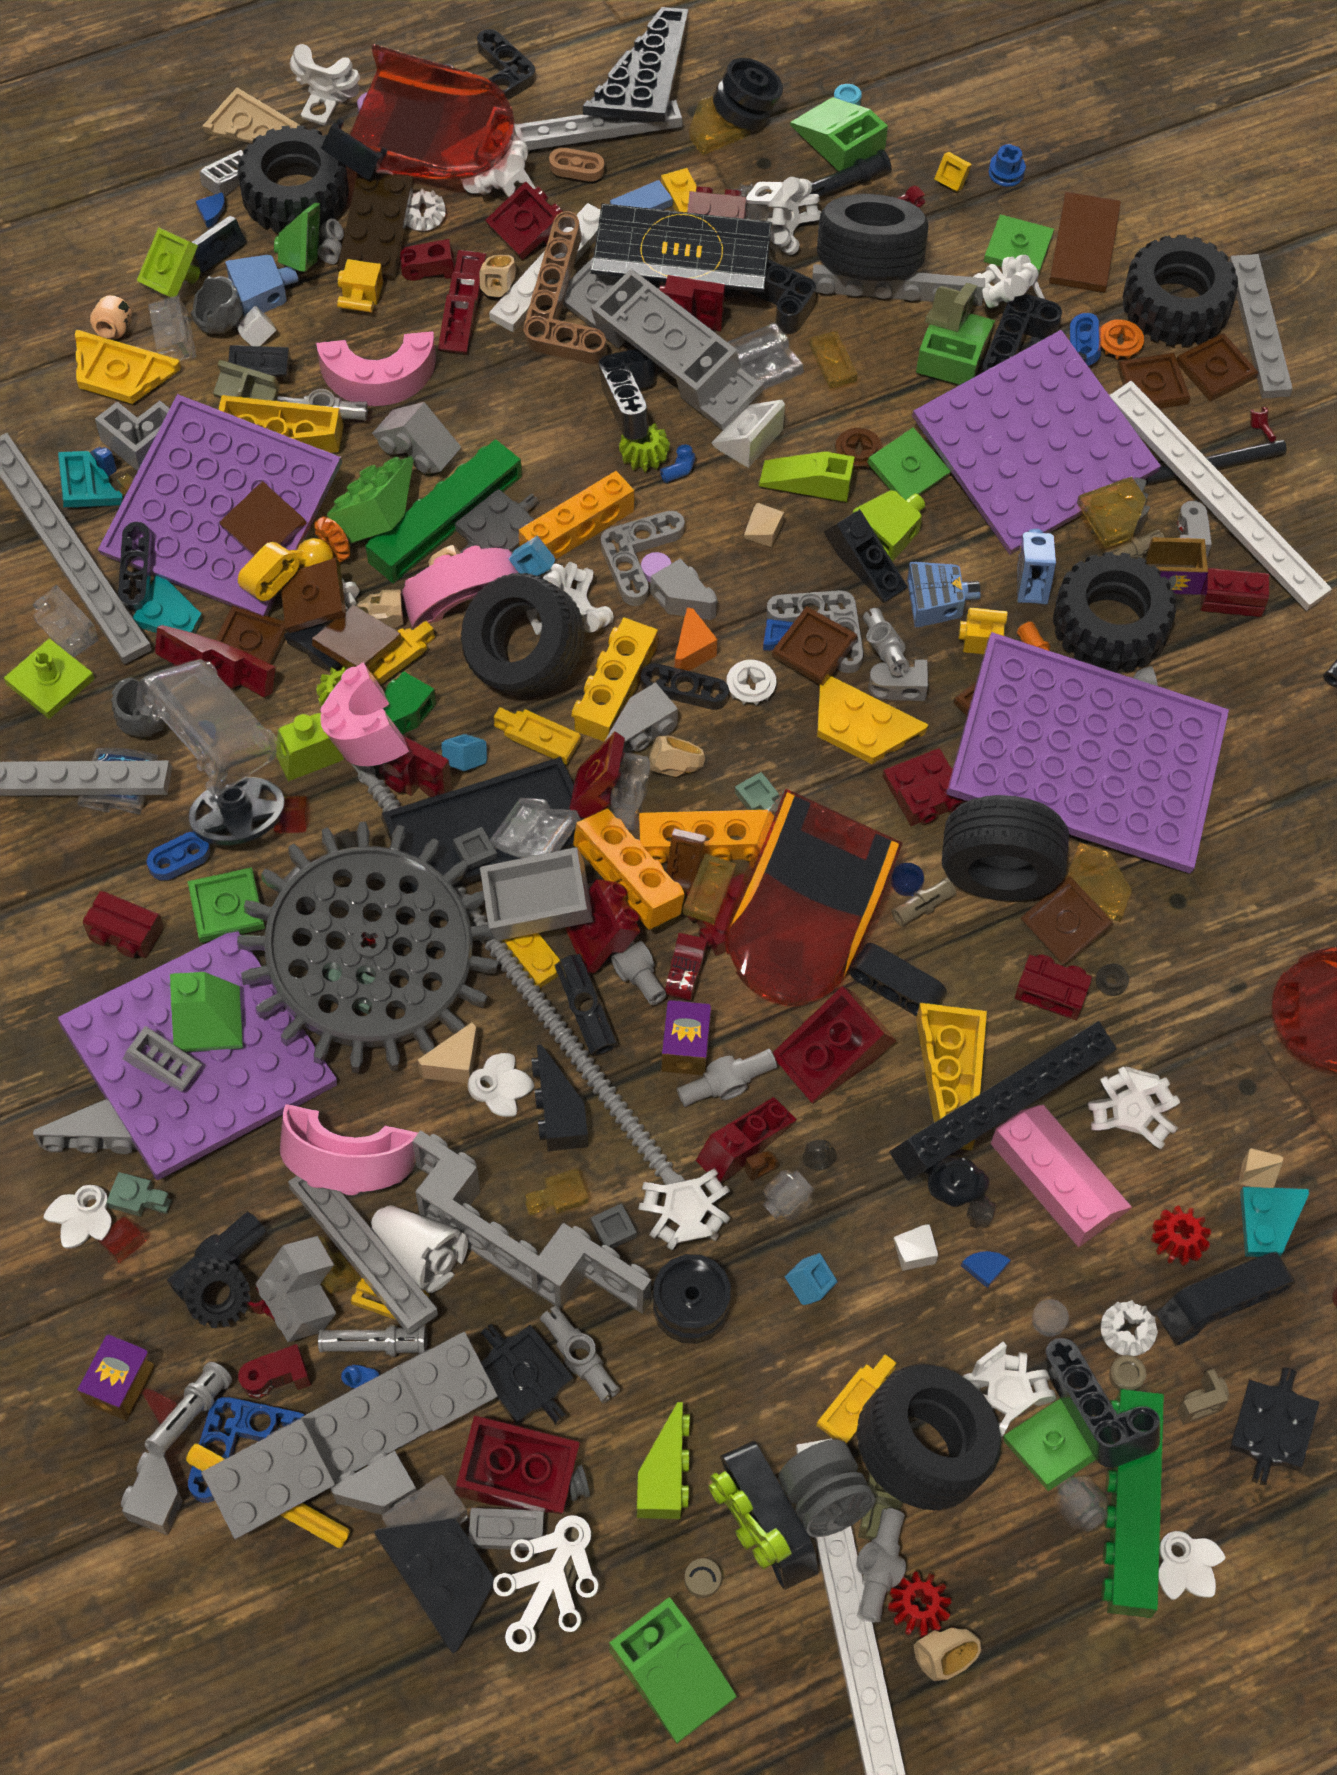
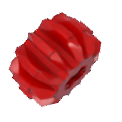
[1151,1205,1211,1266]
[888,1572,951,1638]

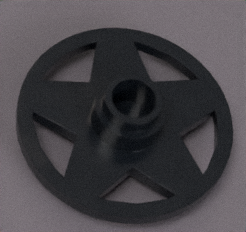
[189,777,285,845]

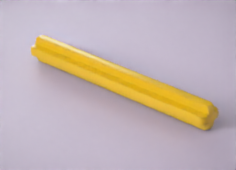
[186,1444,350,1548]

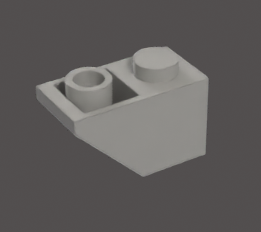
[650,558,718,620]
[330,1451,418,1516]
[121,1452,183,1535]

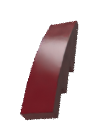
[438,250,487,354]
[155,625,275,697]

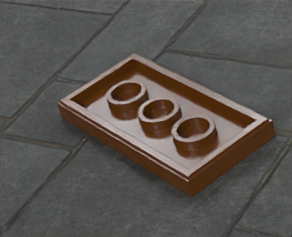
[1049,192,1121,293]

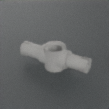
[278,389,368,421]
[863,608,909,676]
[611,940,666,1005]
[677,1049,777,1107]
[540,1305,620,1403]
[856,1508,906,1623]

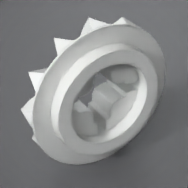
[406,189,446,231]
[727,660,776,705]
[1101,1300,1158,1356]

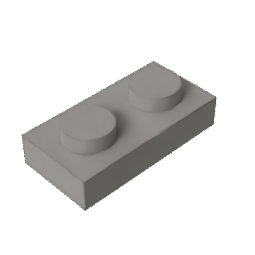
[469,1508,544,1551]

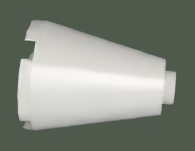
[371,1205,468,1293]

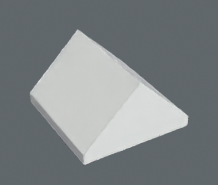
[712,400,785,468]

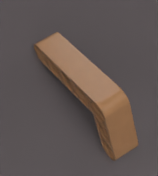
[523,211,608,364]

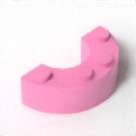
[316,331,436,406]
[401,546,519,629]
[320,662,409,766]
[280,1104,418,1195]

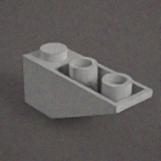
[604,683,678,761]
[33,1099,137,1154]

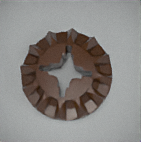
[835,428,883,470]

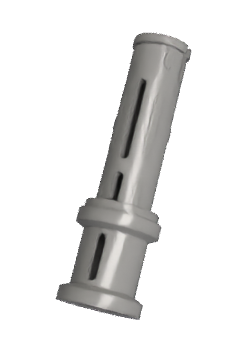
[318,1324,427,1357]
[145,1362,232,1458]

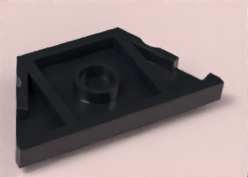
[373,1517,494,1653]

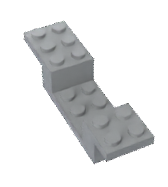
[563,258,763,430]
[412,1130,651,1314]
[201,1331,498,1539]

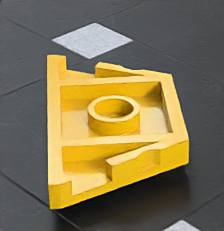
[75,330,181,404]
[817,676,928,764]

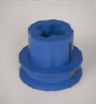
[988,144,1026,187]

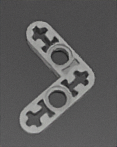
[601,511,685,606]
[766,590,863,673]

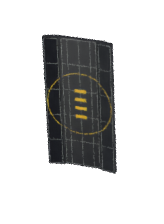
[591,203,772,293]

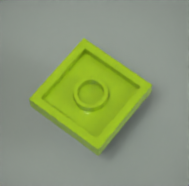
[137,227,200,299]
[4,638,95,719]

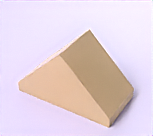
[418,1022,478,1083]

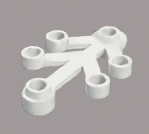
[493,1516,599,1652]

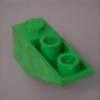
[383,671,436,735]

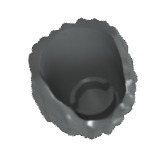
[191,276,243,334]
[111,677,171,738]

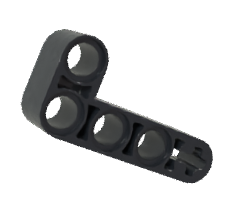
[746,259,816,334]
[981,293,1062,373]
[599,349,656,440]
[1157,1252,1296,1346]
[1046,1338,1160,1468]
[720,1440,818,1590]

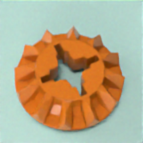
[1101,319,1144,360]
[314,516,350,562]

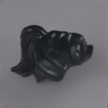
[919,1155,989,1207]

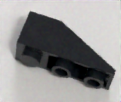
[824,509,908,603]
[531,1045,588,1152]

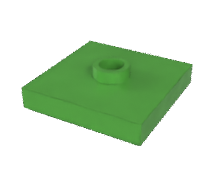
[984,214,1054,276]
[867,427,951,500]
[187,867,265,943]
[1003,1398,1096,1491]

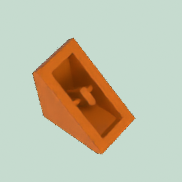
[674,607,718,671]

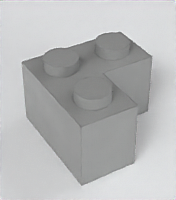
[95,401,170,471]
[372,402,461,474]
[256,1236,336,1342]

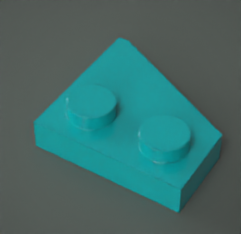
[58,451,123,508]
[133,576,203,634]
[1240,1187,1309,1257]

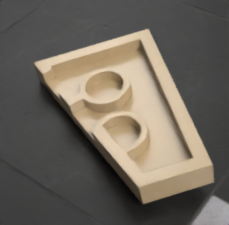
[202,87,300,144]

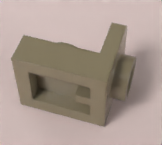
[1177,1369,1229,1425]

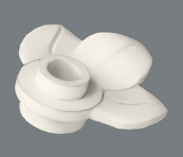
[467,1053,534,1117]
[44,1185,112,1249]
[1159,1531,1226,1600]

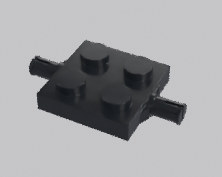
[481,1324,574,1425]
[1230,1367,1320,1485]

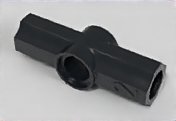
[554,954,618,1056]
[167,1211,268,1301]

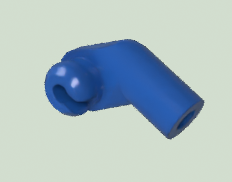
[660,444,695,483]
[341,1365,379,1388]

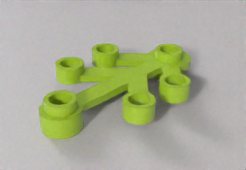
[708,1471,791,1570]

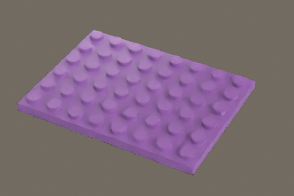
[946,632,1229,873]

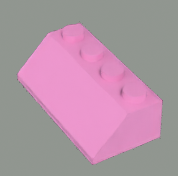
[991,1105,1131,1247]

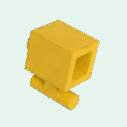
[337,259,383,313]
[958,608,1007,654]

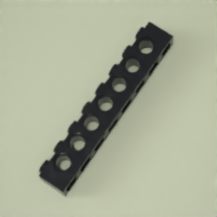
[889,1021,1117,1181]

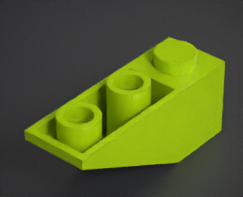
[759,452,855,502]
[637,1402,690,1519]

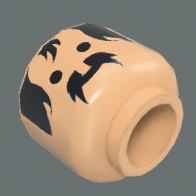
[90,296,133,340]

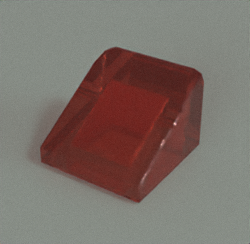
[274,796,307,833]
[97,1216,146,1264]
[142,1388,177,1425]

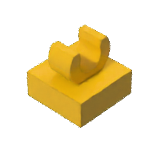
[934,152,972,192]

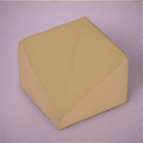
[744,503,784,548]
[1238,1148,1283,1188]

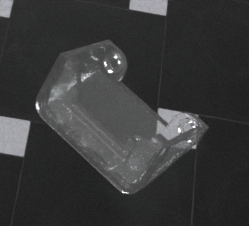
[135,659,277,797]

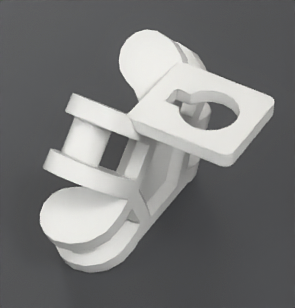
[290,44,360,125]
[459,135,535,198]
[746,177,821,255]
[973,255,1045,308]
[527,562,614,635]
[1088,1066,1180,1149]
[638,1168,730,1250]
[963,1342,1057,1439]

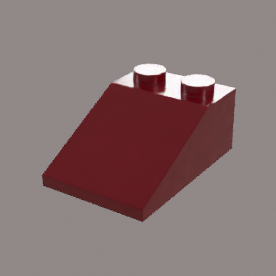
[772,986,896,1104]
[453,1415,580,1514]

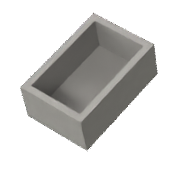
[480,847,594,941]

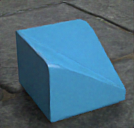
[509,535,555,576]
[441,734,487,771]
[785,1253,837,1305]

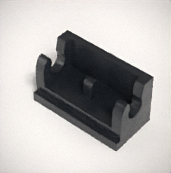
[321,117,388,180]
[228,345,292,382]

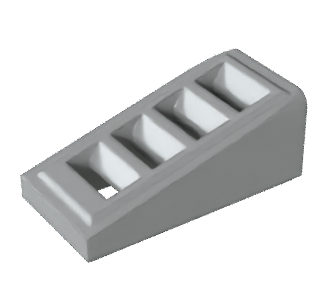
[199,150,243,197]
[123,1026,202,1092]

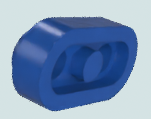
[1070,313,1101,366]
[147,832,210,880]

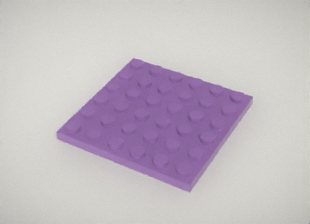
[912,330,1161,555]
[98,394,342,617]
[58,932,337,1180]

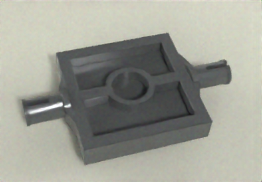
[455,489,539,553]

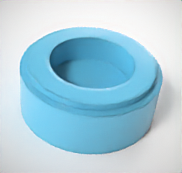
[834,84,862,106]

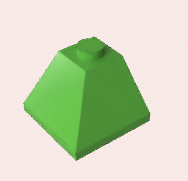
[274,203,320,271]
[170,972,243,1052]

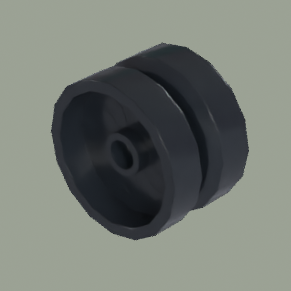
[713,58,783,130]
[653,1254,731,1344]

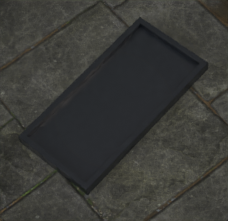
[381,757,583,893]

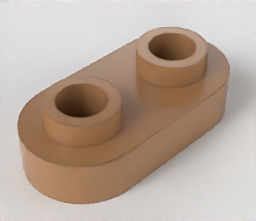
[549,148,604,181]

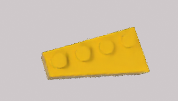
[219,395,344,453]
[916,1003,987,1150]

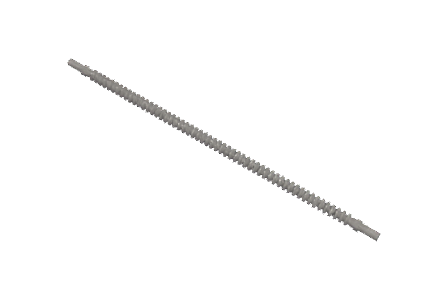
[352,764,685,1185]

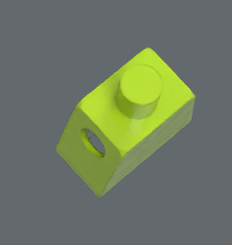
[853,490,925,562]
[276,713,344,782]

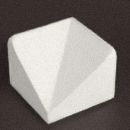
[236,306,276,346]
[893,1224,938,1271]

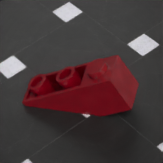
[695,1097,797,1183]

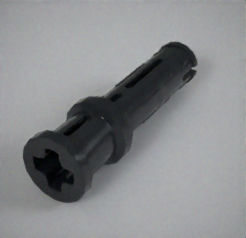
[810,149,892,198]

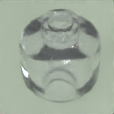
[763,1170,814,1221]
[1054,1475,1108,1531]

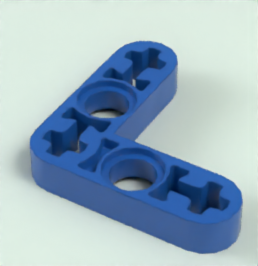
[188,1397,304,1503]

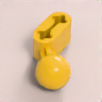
[237,538,333,601]

